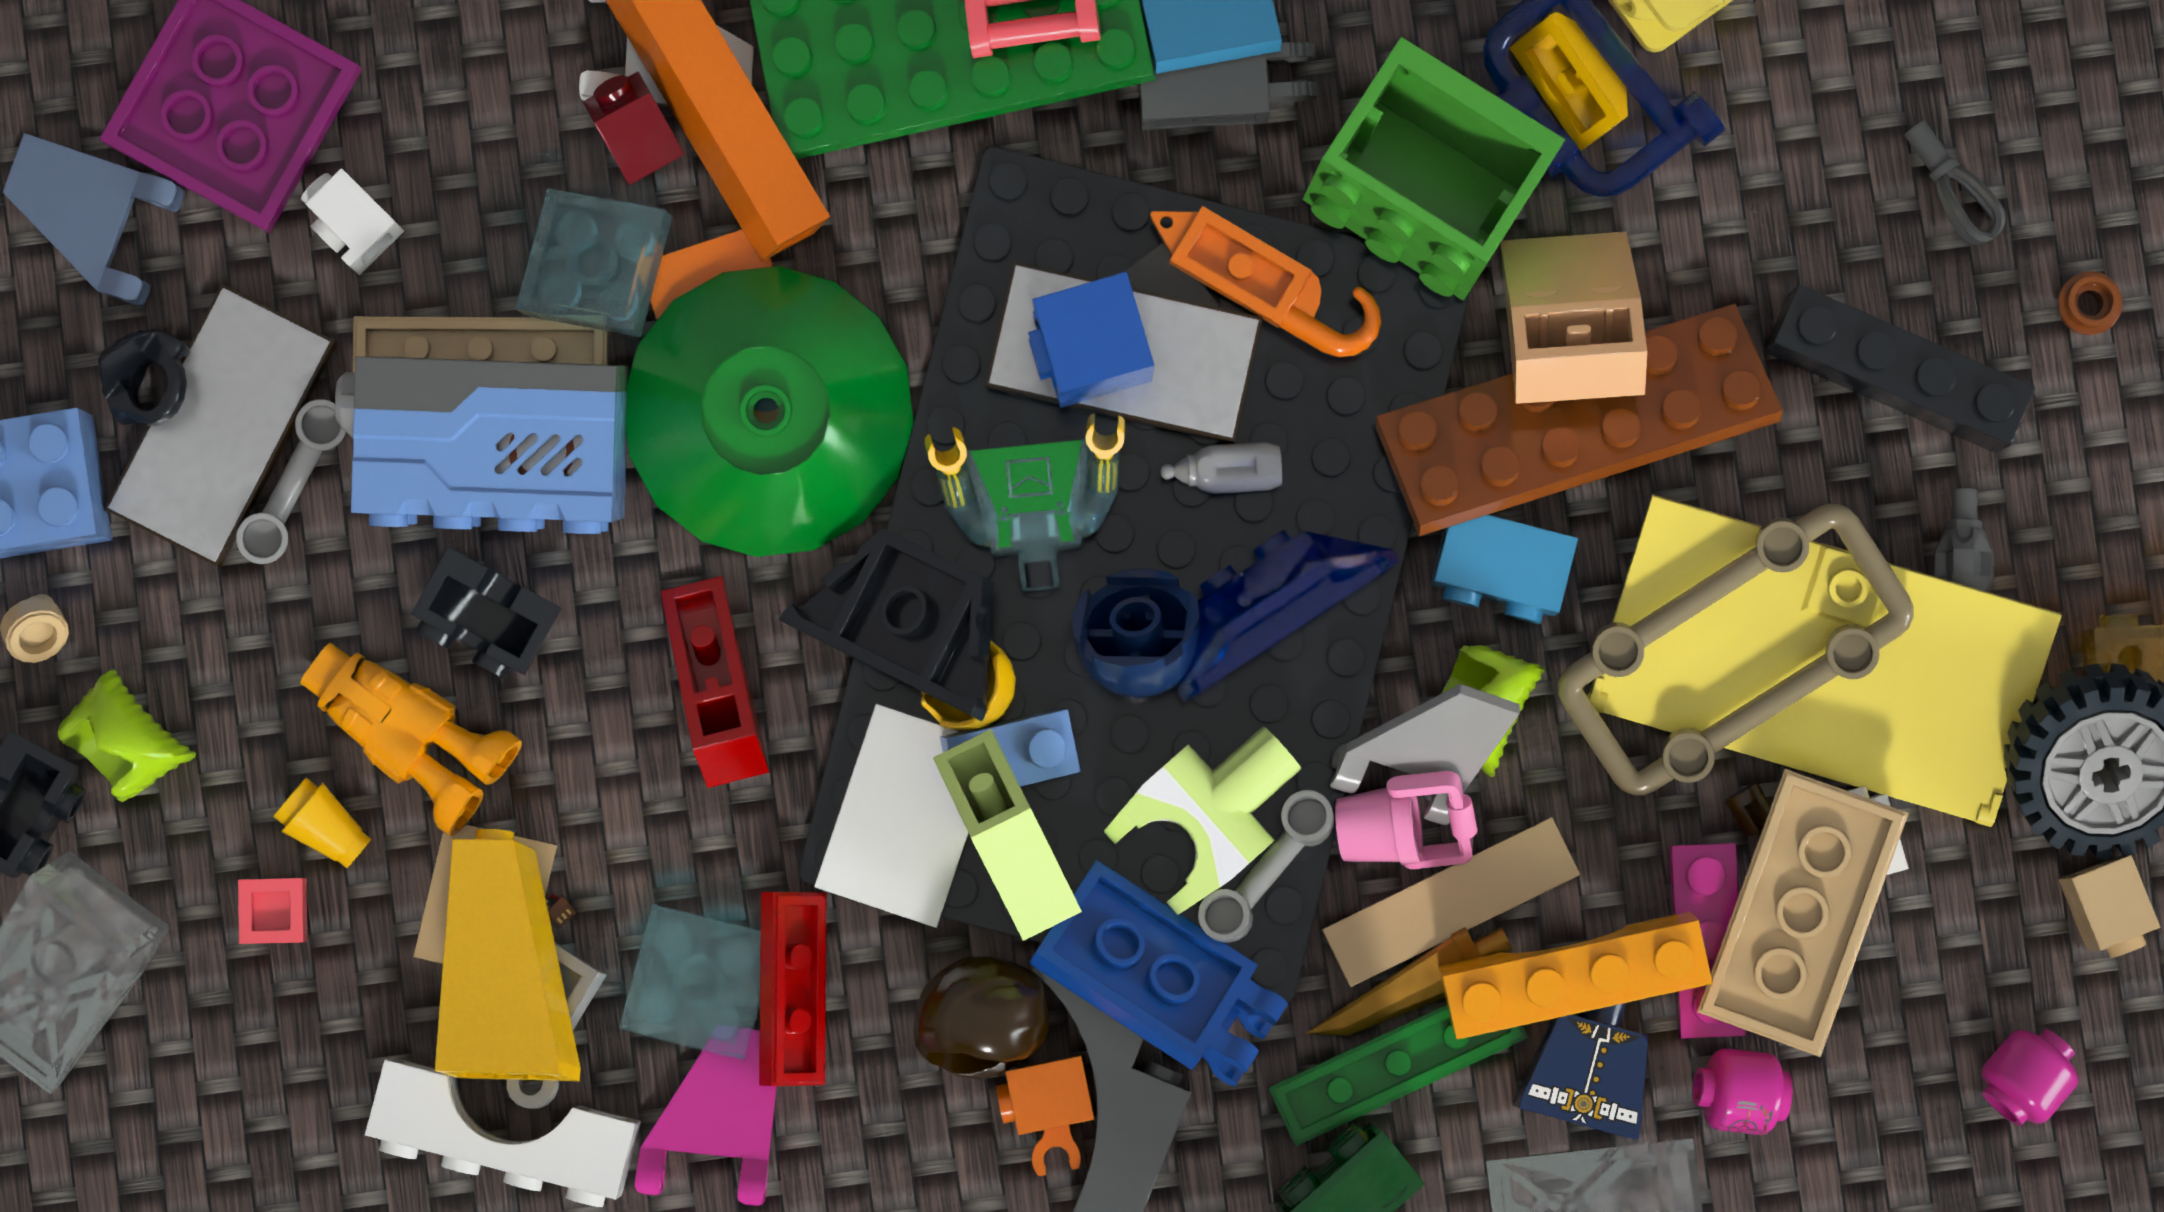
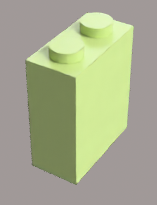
[933,729,1082,941]

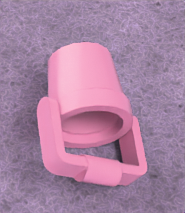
[1335,771,1478,869]

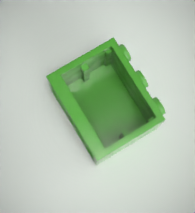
[1302,37,1566,301]

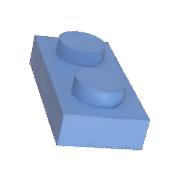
[940,708,1081,787]

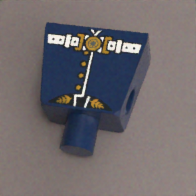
[1513,1003,1648,1140]

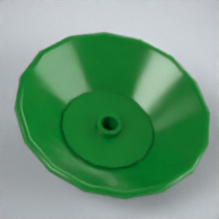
[626,266,914,557]

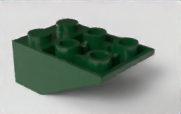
[1274,1122,1425,1212]

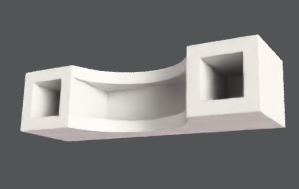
[365,1058,641,1207]

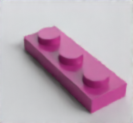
[1669,843,1745,1038]

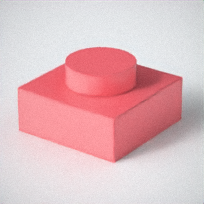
[238,878,307,944]

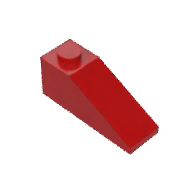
[660,576,770,788]

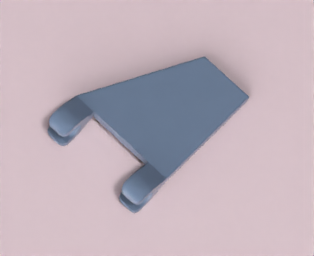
[3,133,185,307]

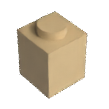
[2058,855,2161,958]

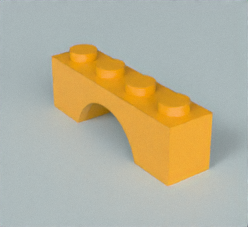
[1439,911,1713,1040]

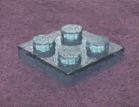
[515,188,673,337]
[619,904,761,1061]

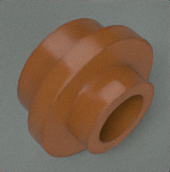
[2057,271,2122,336]

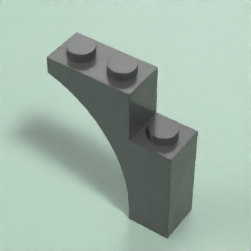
[1032,967,1192,1212]

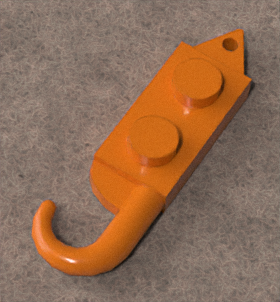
[1150,206,1381,357]

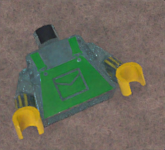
[925,414,1125,591]

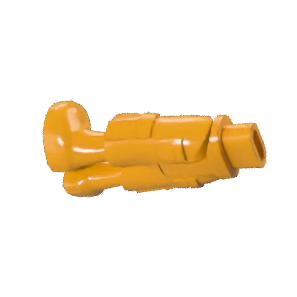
[300,643,522,837]

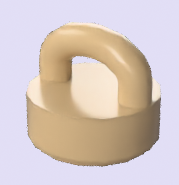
[0,594,69,663]

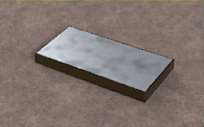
[985,262,1263,443]
[104,284,338,568]

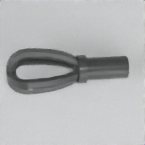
[1904,120,2005,245]

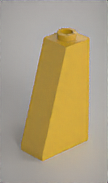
[435,829,581,1081]

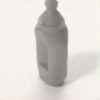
[1160,442,1282,494]

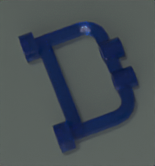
[1483,0,1725,197]

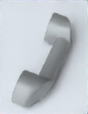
[236,399,346,564]
[1198,790,1334,943]

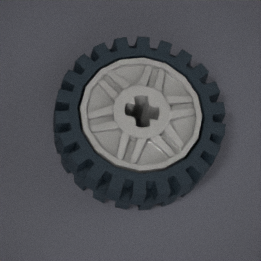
[2004,663,2164,859]

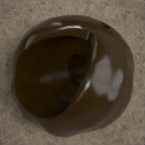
[913,956,1050,1079]

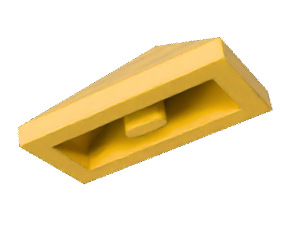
[1509,12,1628,152]

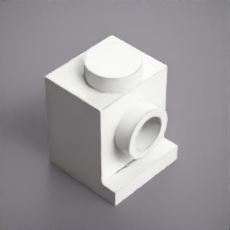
[301,168,404,275]

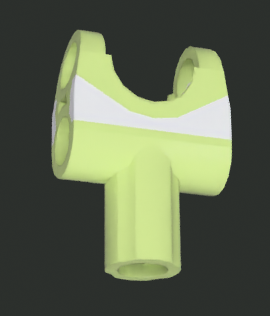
[1104,726,1302,915]

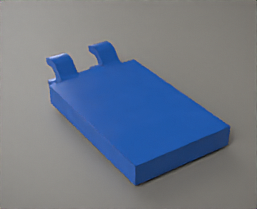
[1029,859,1288,1087]

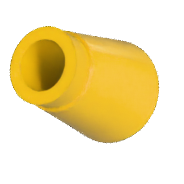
[273,777,371,868]

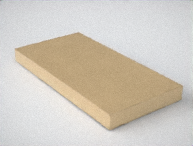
[1697,768,1909,1057]

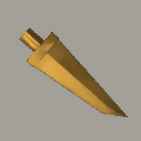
[1305,927,1513,1036]

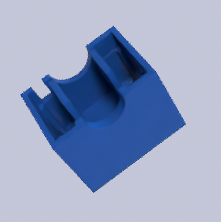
[1028,272,1155,408]

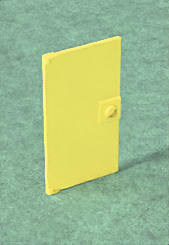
[1587,494,2062,827]

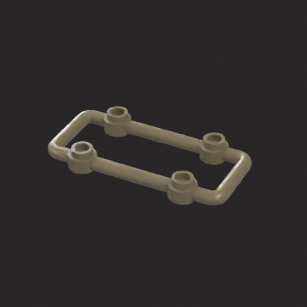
[1558,503,1914,796]

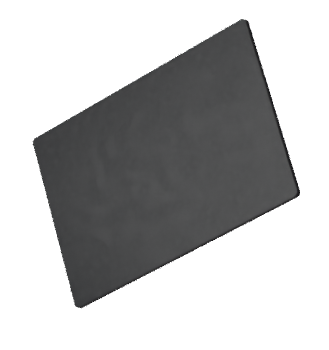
[799,147,1471,1003]

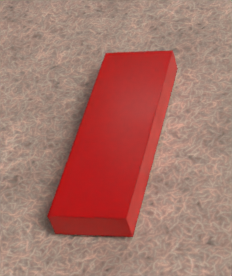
[759,892,827,1086]

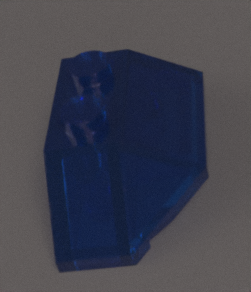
[1176,530,1401,705]

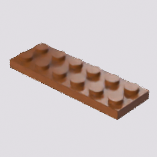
[1376,303,1783,536]

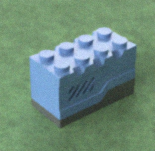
[335,356,629,534]

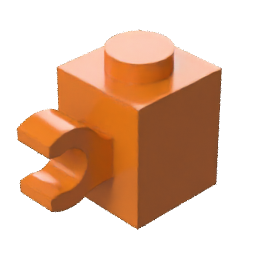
[996,1054,1094,1177]

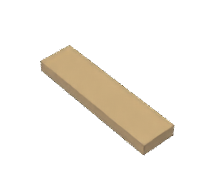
[353,316,609,372]
[1321,817,1580,987]

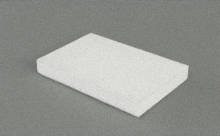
[814,704,969,928]

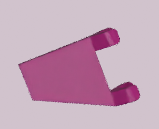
[635,1026,777,1206]

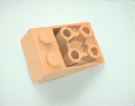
[1500,232,1647,404]

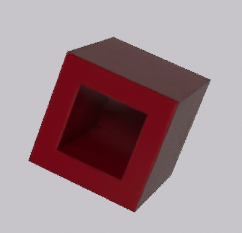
[583,71,685,185]

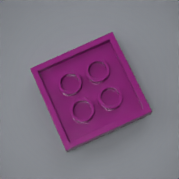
[99,0,362,234]

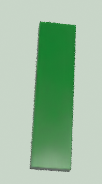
[1268,1004,1528,1147]

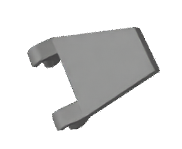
[1330,684,1520,825]

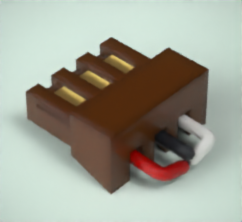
[546,894,577,928]

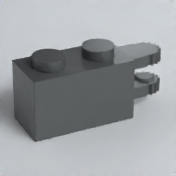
[1139,42,1318,131]

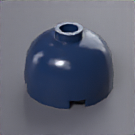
[1071,568,1202,698]

